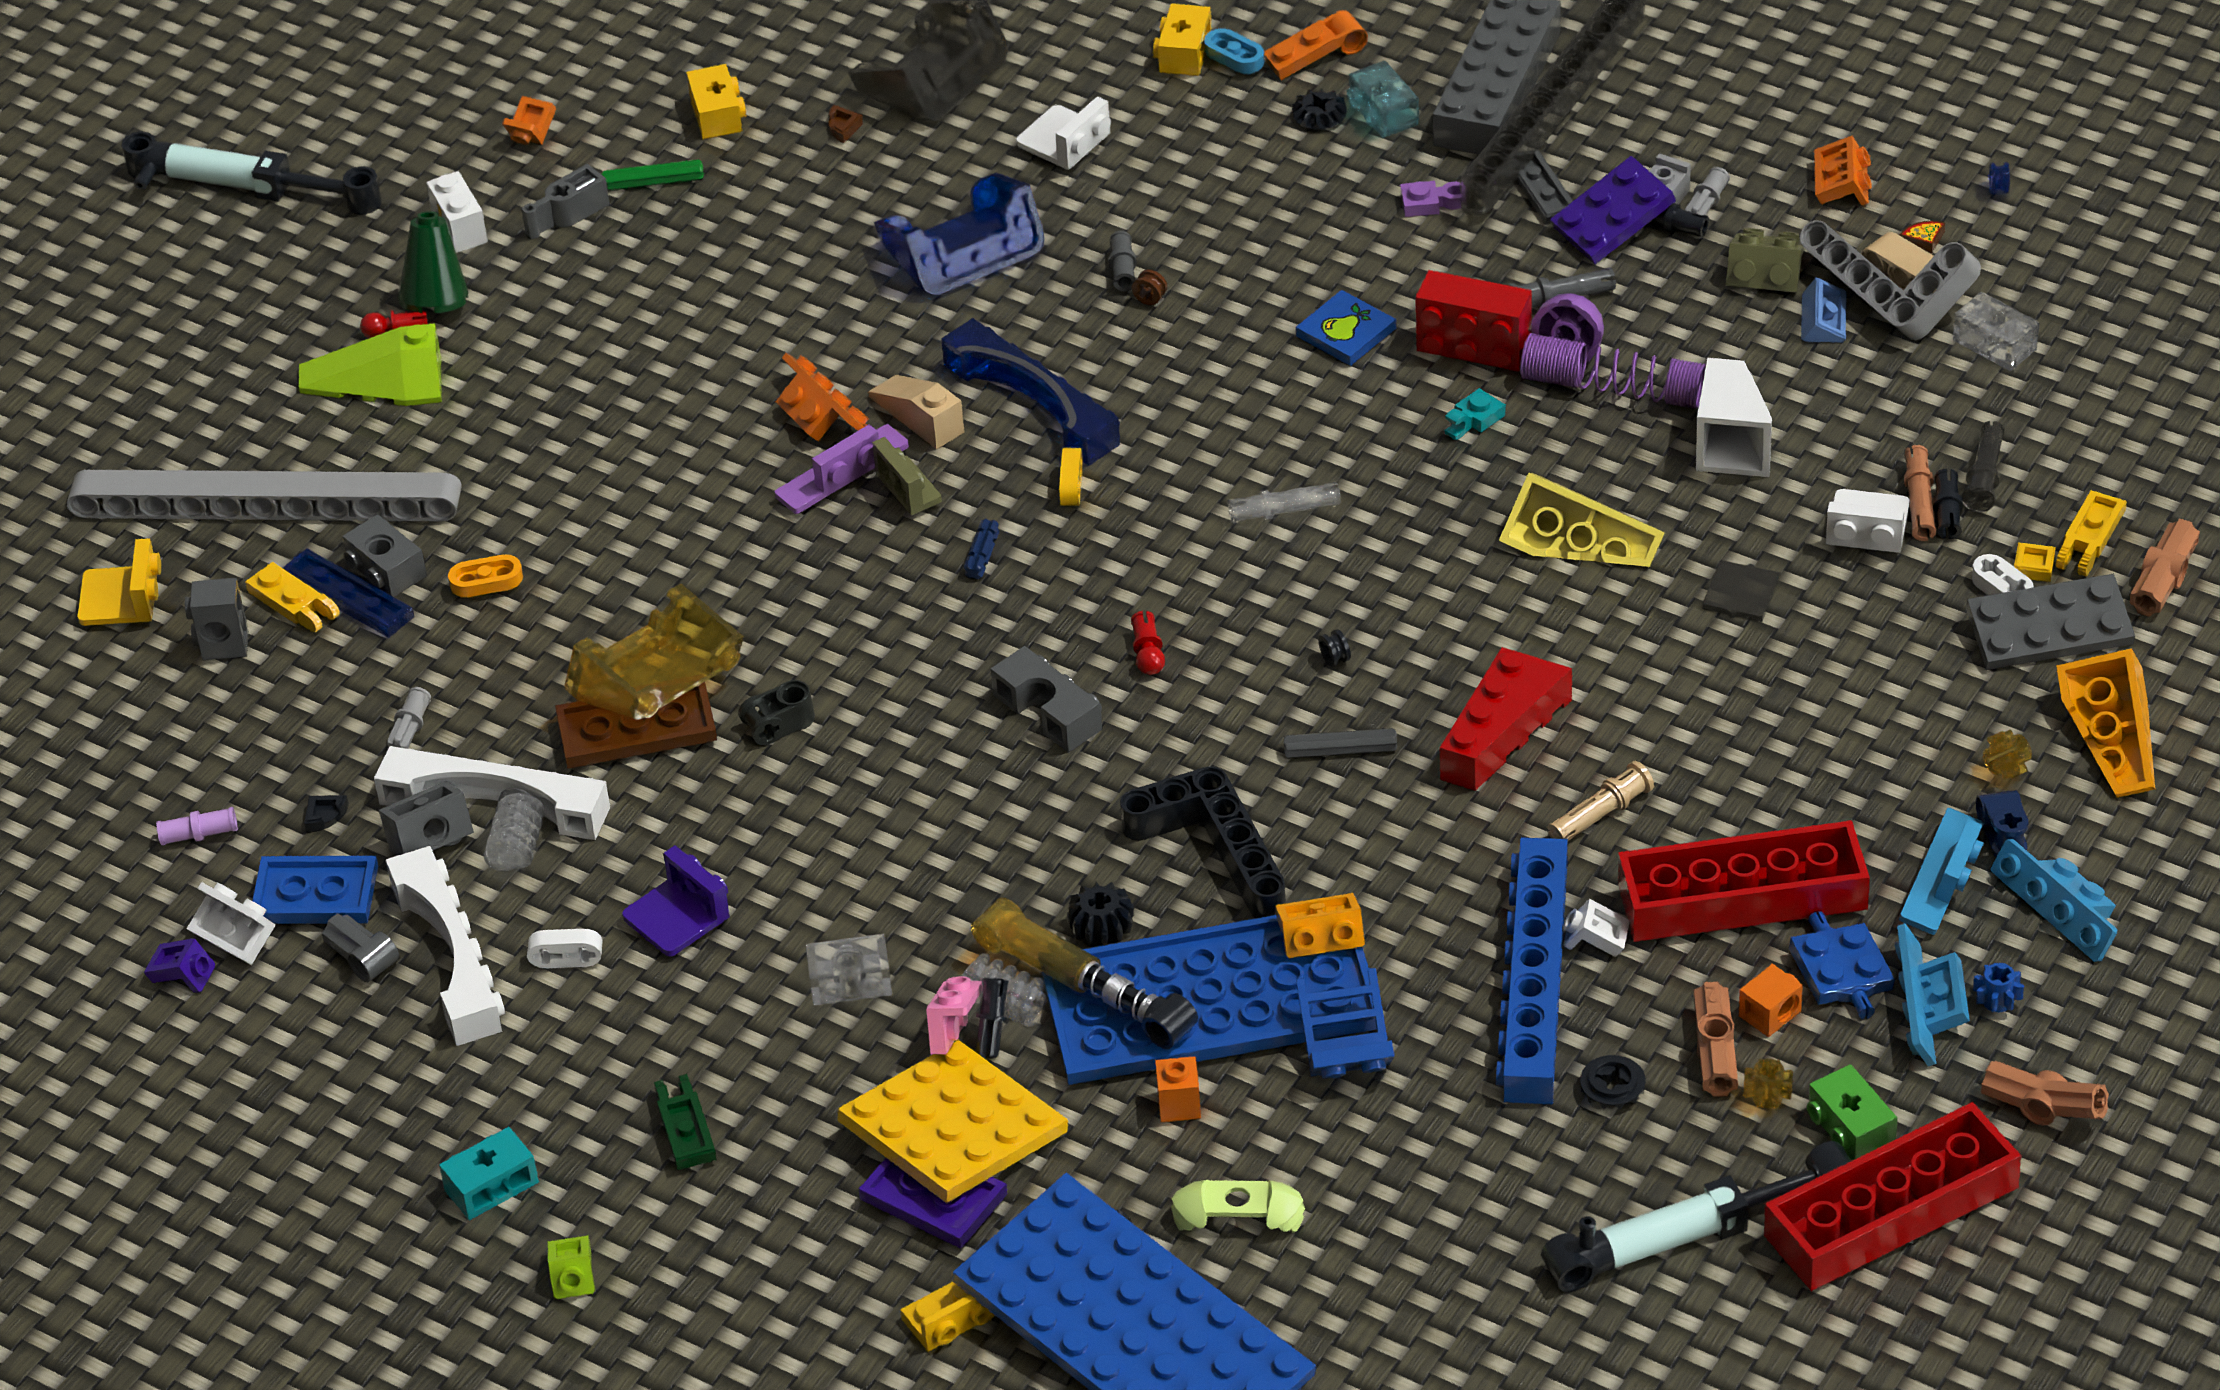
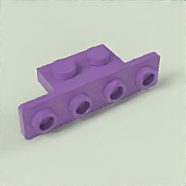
[775,424,909,514]

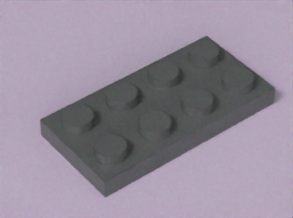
[1966,573,2135,670]

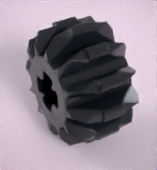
[1067,881,1134,946]

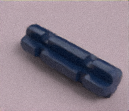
[963,518,1000,580]

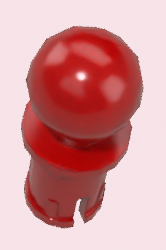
[360,310,427,339]
[1131,611,1165,676]

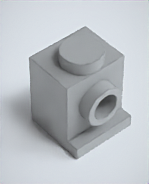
[1650,153,1691,204]

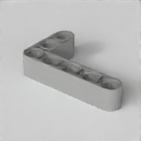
[1800,220,1981,340]

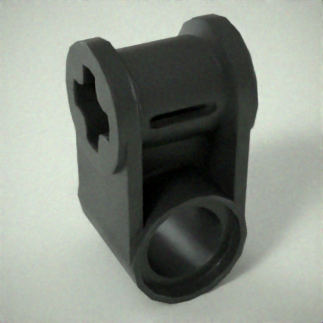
[738,680,815,745]

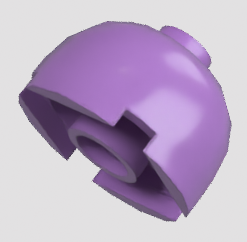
[1531,293,1604,362]

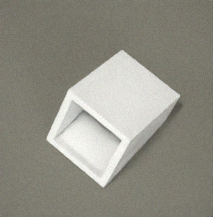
[1696,358,1772,477]

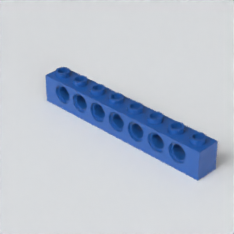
[1496,837,1568,1104]

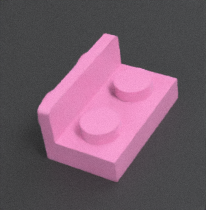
[926,976,983,1054]

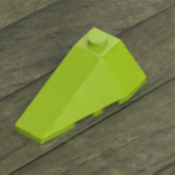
[299,323,442,406]

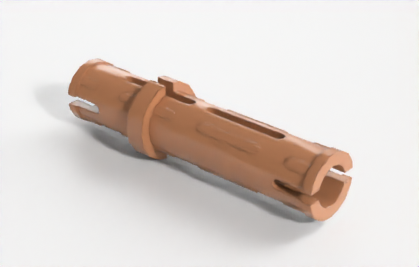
[1904,445,1936,541]

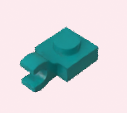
[1445,388,1506,440]

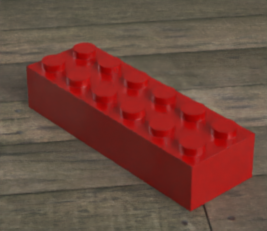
[1618,820,1870,942]
[1764,1102,2021,1291]

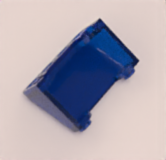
[874,172,1045,295]

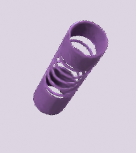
[1520,333,1706,409]

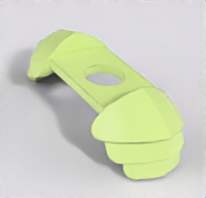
[1171,1180,1305,1232]

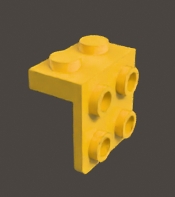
[78,538,161,626]

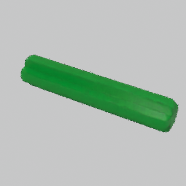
[602,159,704,191]

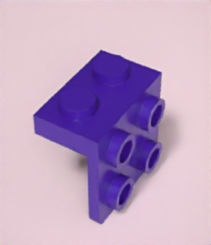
[622,845,730,956]

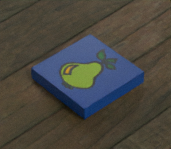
[1296,290,1396,366]

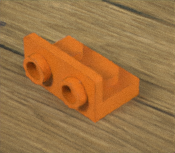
[1814,135,1872,206]

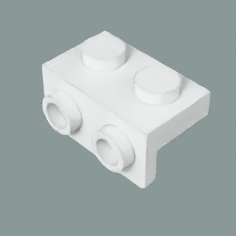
[186,882,275,965]

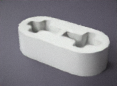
[1972,554,2034,595]
[527,929,603,968]

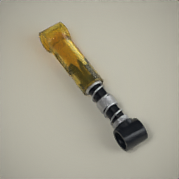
[971,898,1198,1049]

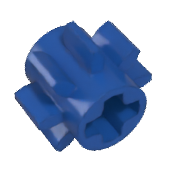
[1973,963,2024,1012]

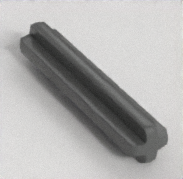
[1284,728,1397,758]

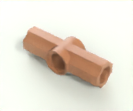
[2130,519,2200,617]
[1693,982,1738,1097]

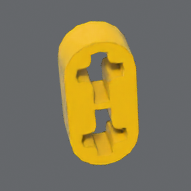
[1059,448,1082,506]

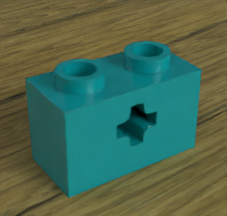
[439,1127,539,1220]

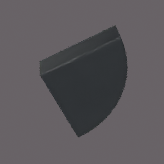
[304,795,349,833]

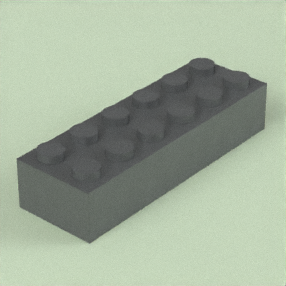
[1433,0,1561,158]

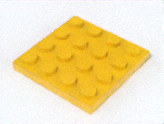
[838,1040,1068,1203]

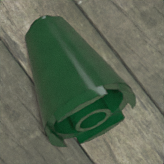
[398,211,468,313]

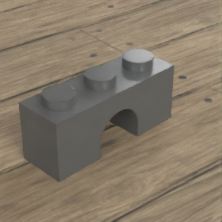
[991,646,1102,753]

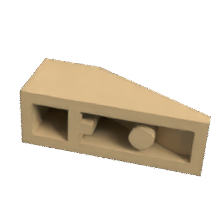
[868,375,964,449]

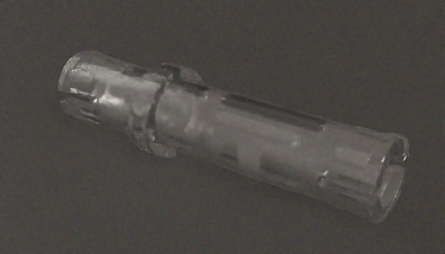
[1228,481,1341,523]

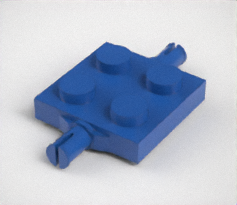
[1789,911,1895,1019]

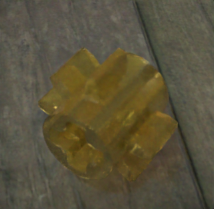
[1983,730,2032,780]
[1744,1059,1793,1108]

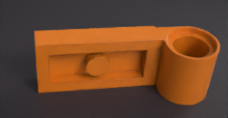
[1264,10,1368,80]

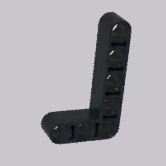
[1120,766,1286,919]

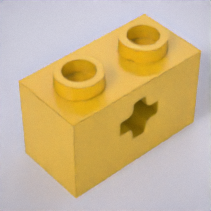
[1153,4,1212,76]
[686,64,746,139]

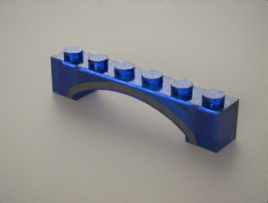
[941,318,1120,466]

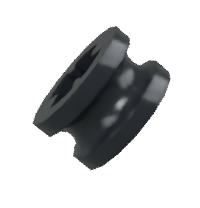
[1318,629,1351,667]

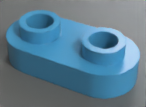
[1204,28,1264,74]

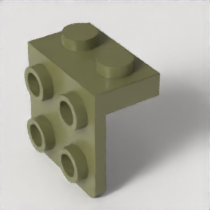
[1726,228,1805,293]

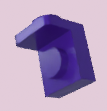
[144,938,215,993]

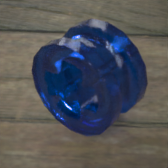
[1989,162,2010,194]

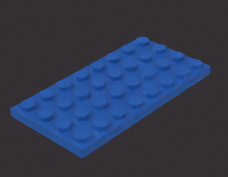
[1039,915,1377,1085]
[952,1172,1316,1390]

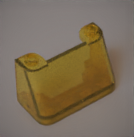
[564,583,744,719]

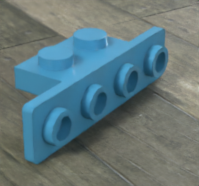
[1899,808,1983,935]
[1991,839,2117,961]
[1895,923,1970,1067]

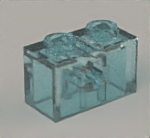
[1347,61,1419,138]

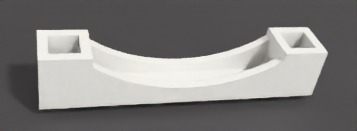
[374,746,610,840]
[386,846,505,1046]

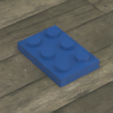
[252,856,378,924]

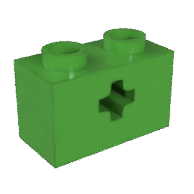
[1807,1064,1898,1161]

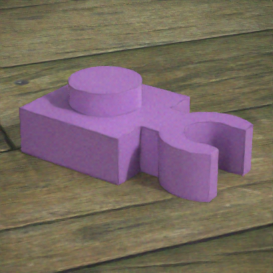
[1400,181,1463,217]

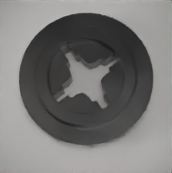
[1292,88,1347,130]
[1580,1055,1646,1110]

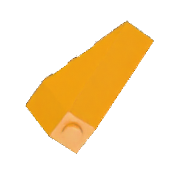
[2056,648,2155,798]

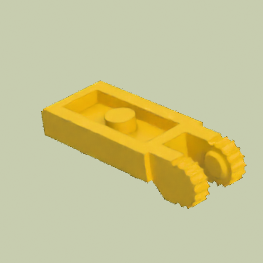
[2055,490,2127,576]
[245,562,340,633]

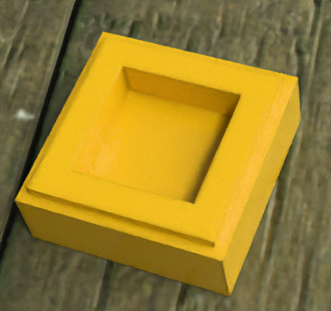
[2014,542,2056,582]

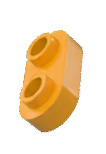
[448,554,523,597]

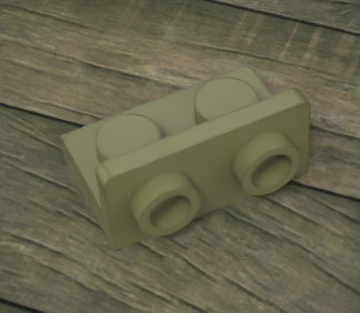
[872,437,942,516]

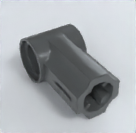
[322,914,400,982]

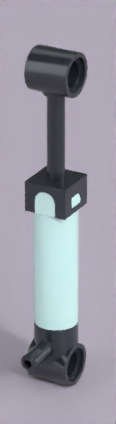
[121,131,382,215]
[1540,1141,1851,1292]

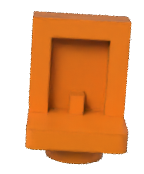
[502,96,556,145]

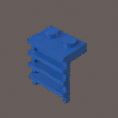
[1296,968,1394,1079]

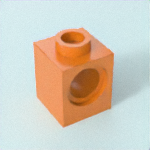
[1739,964,1803,1037]
[1155,1056,1201,1122]

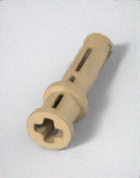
[1547,761,1654,841]

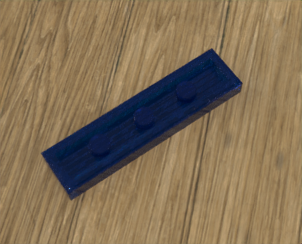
[283,548,414,638]

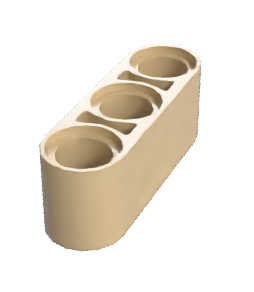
[1861,232,1936,293]

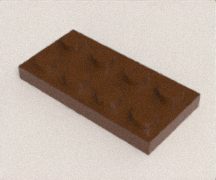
[555,678,717,769]

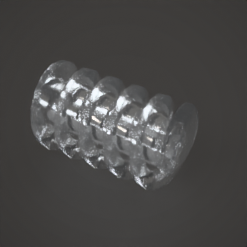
[483,788,546,871]
[962,953,1047,1027]

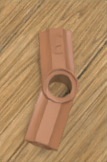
[1981,1061,2109,1125]

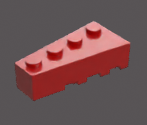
[1439,647,1572,791]

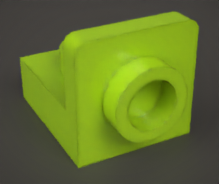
[548,1235,595,1299]

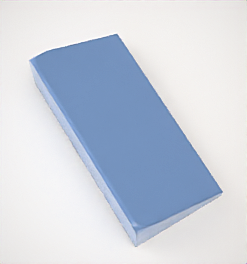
[1801,277,1846,343]

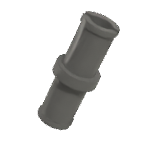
[1109,231,1137,291]

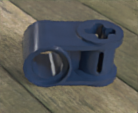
[1976,789,2029,857]

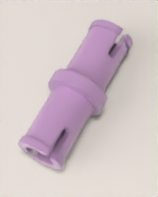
[156,807,238,845]

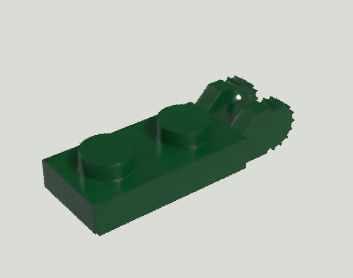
[654,1074,717,1170]

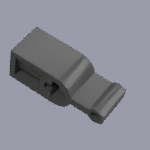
[521,164,610,239]

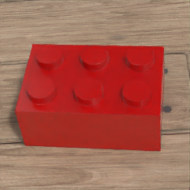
[1415,270,1532,371]

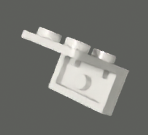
[1017,97,1110,170]
[1826,489,1910,553]

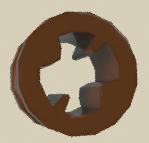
[1131,269,1168,305]

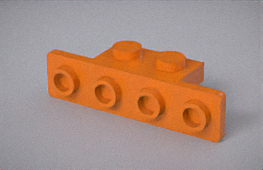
[775,352,869,442]

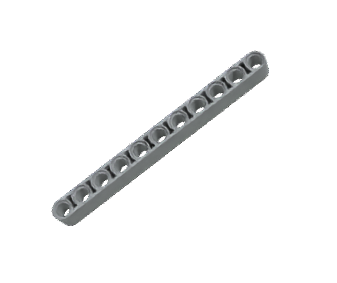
[67,470,462,521]

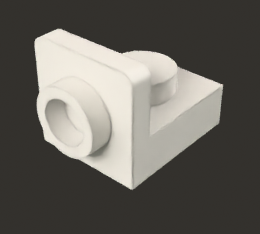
[1563,899,1630,957]

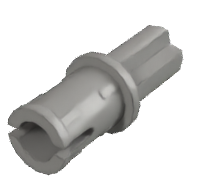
[1685,167,1730,215]
[387,687,431,749]

